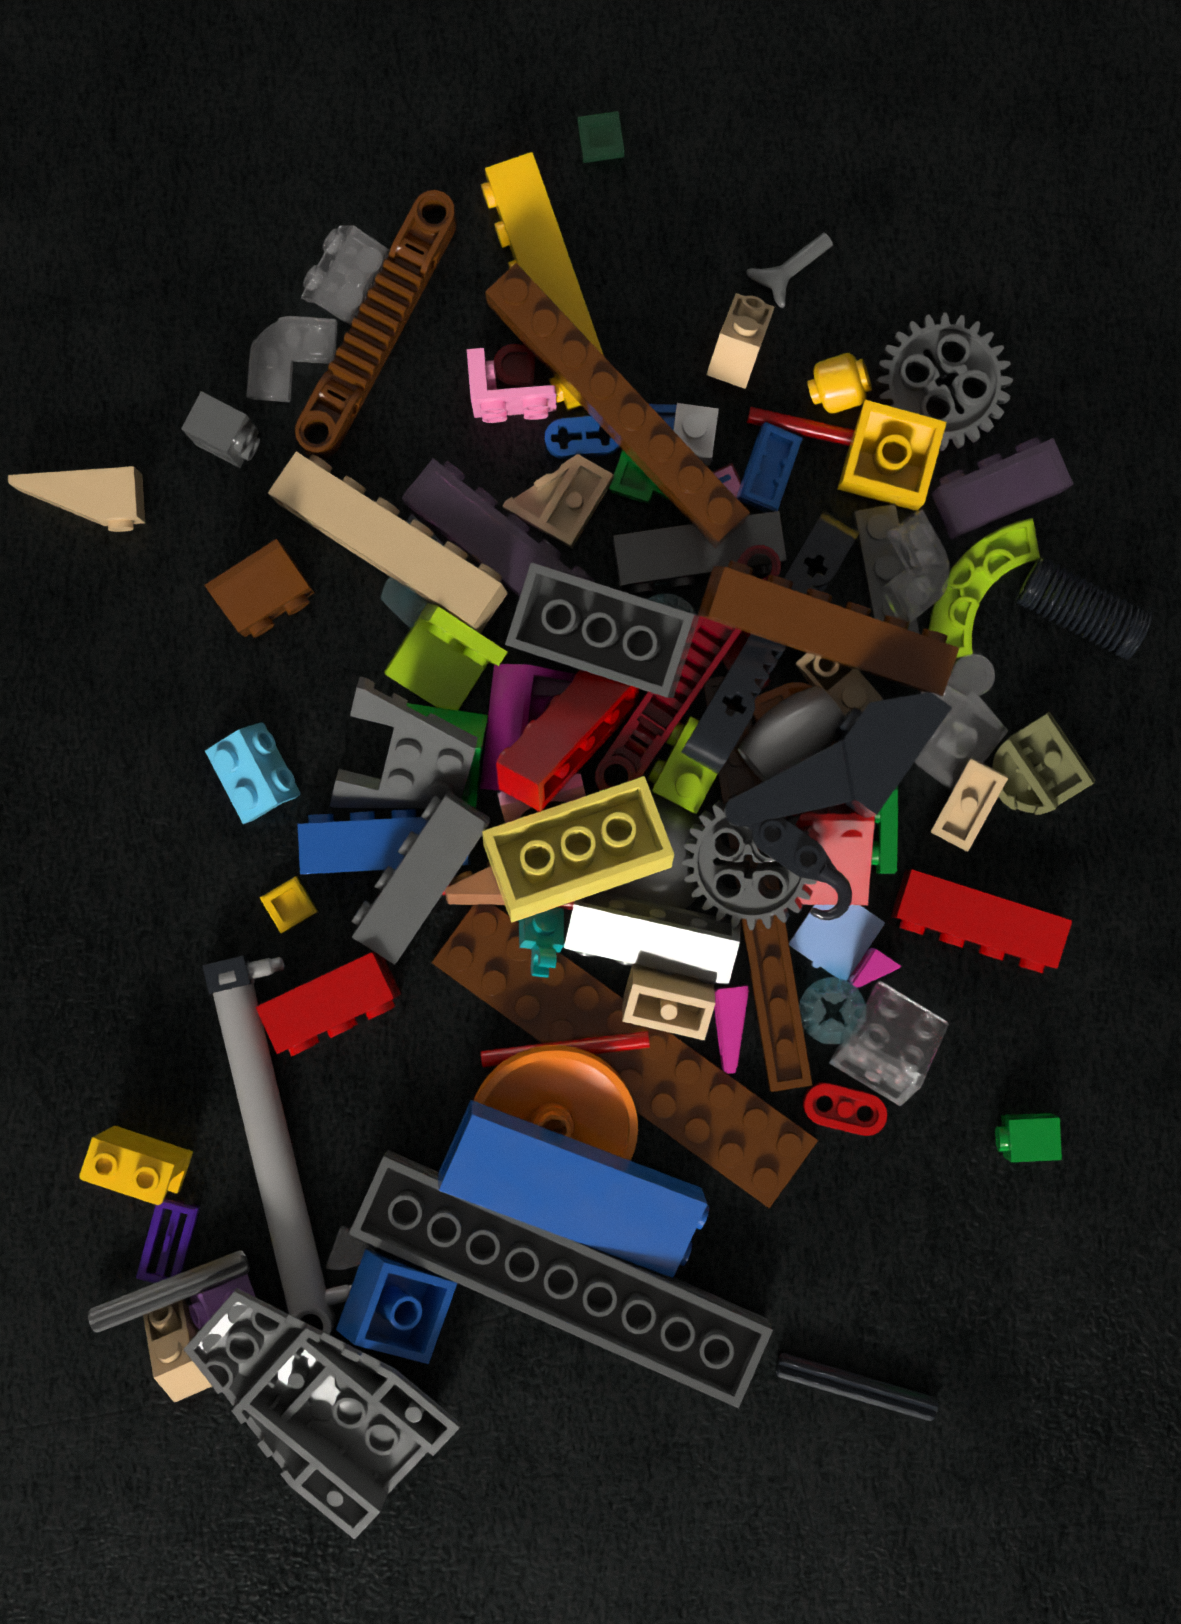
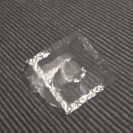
[914,677,1008,792]

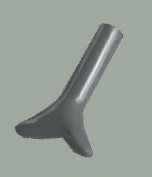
[747,232,833,308]

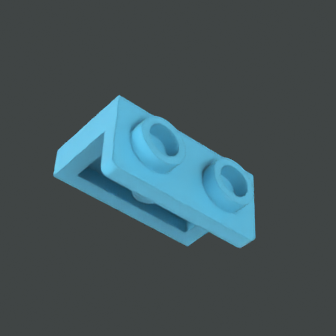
[205,722,300,824]

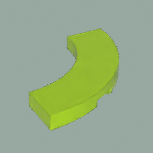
[929,518,1040,658]

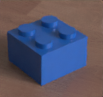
[336,1249,457,1364]

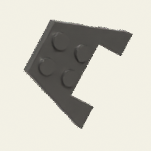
[330,677,478,809]

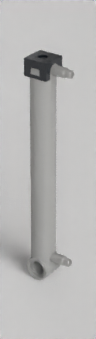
[203,954,352,1335]

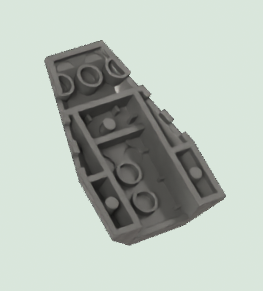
[184,1288,461,1539]

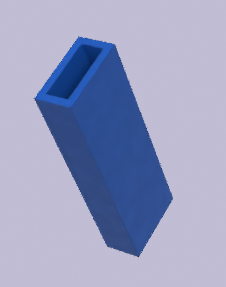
[438,1100,709,1278]

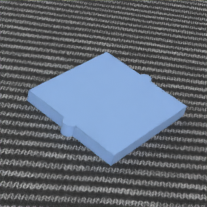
[789,905,885,983]

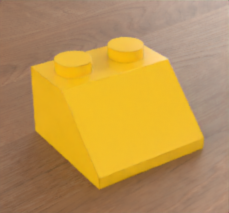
[838,400,947,511]

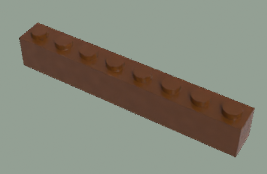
[485,263,750,549]

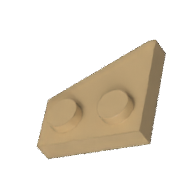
[502,454,614,548]

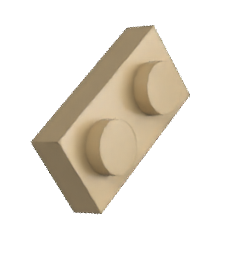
[931,758,1008,852]

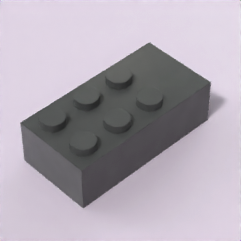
[505,562,700,698]

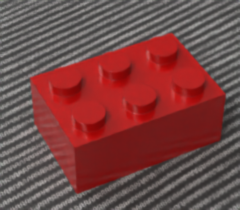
[255,952,401,1056]

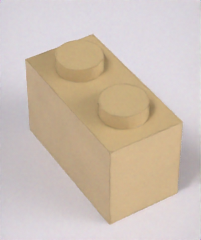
[622,964,715,1040]

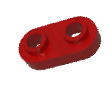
[803,1082,887,1136]

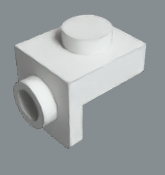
[673,403,719,465]

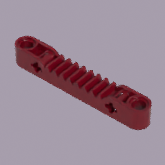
[595,545,781,791]

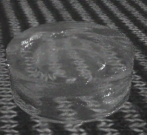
[951,654,995,697]

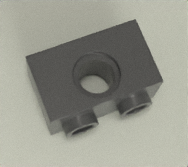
[181,391,260,468]

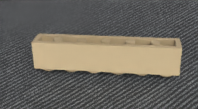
[268,452,508,634]

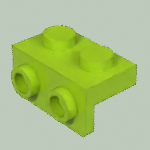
[647,716,717,814]

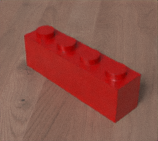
[496,669,639,812]
[891,869,1072,973]

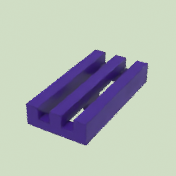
[136,1197,200,1284]

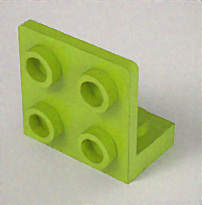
[385,603,507,711]

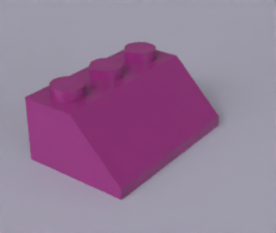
[480,664,577,792]

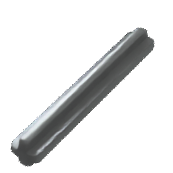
[88,1251,250,1333]

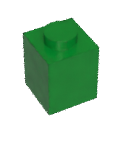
[995,1113,1062,1162]

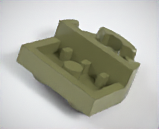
[992,711,1096,815]

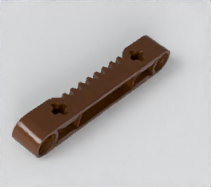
[295,190,457,459]

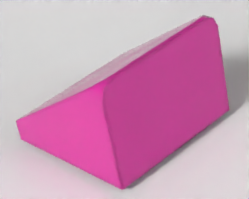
[848,948,901,988]

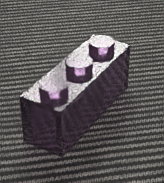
[932,437,1073,539]

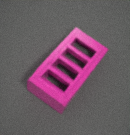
[714,984,749,1074]

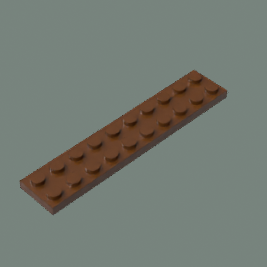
[432,905,818,1208]

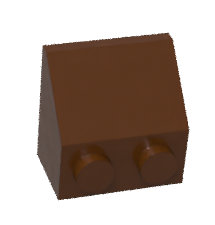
[205,539,315,637]

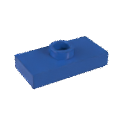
[736,422,802,513]

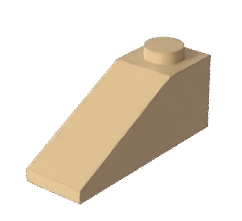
[8,467,145,532]

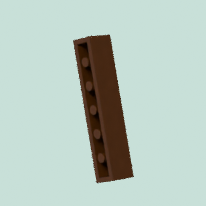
[698,561,959,697]

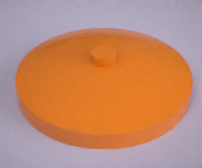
[474,1045,638,1161]

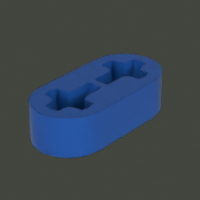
[545,416,620,459]

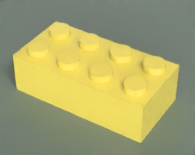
[482,776,674,923]

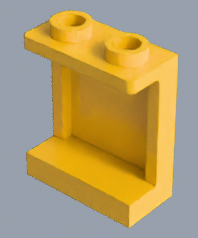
[79,1126,193,1205]

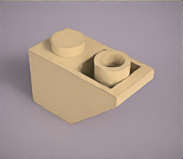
[706,293,775,389]
[796,653,883,716]
[143,1299,212,1402]

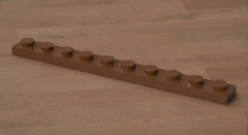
[703,676,812,1092]

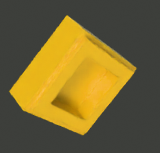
[260,876,318,933]

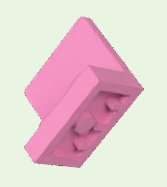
[467,348,556,423]

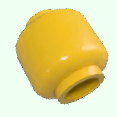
[807,353,872,414]

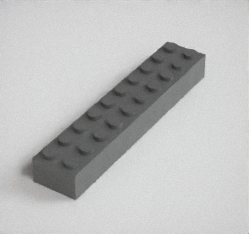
[349,1150,773,1408]

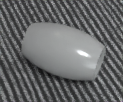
[738,685,844,782]

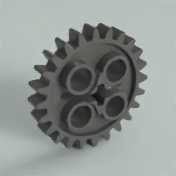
[875,313,1013,451]
[682,794,818,930]

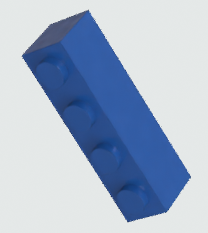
[298,809,471,874]

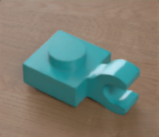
[519,907,564,978]

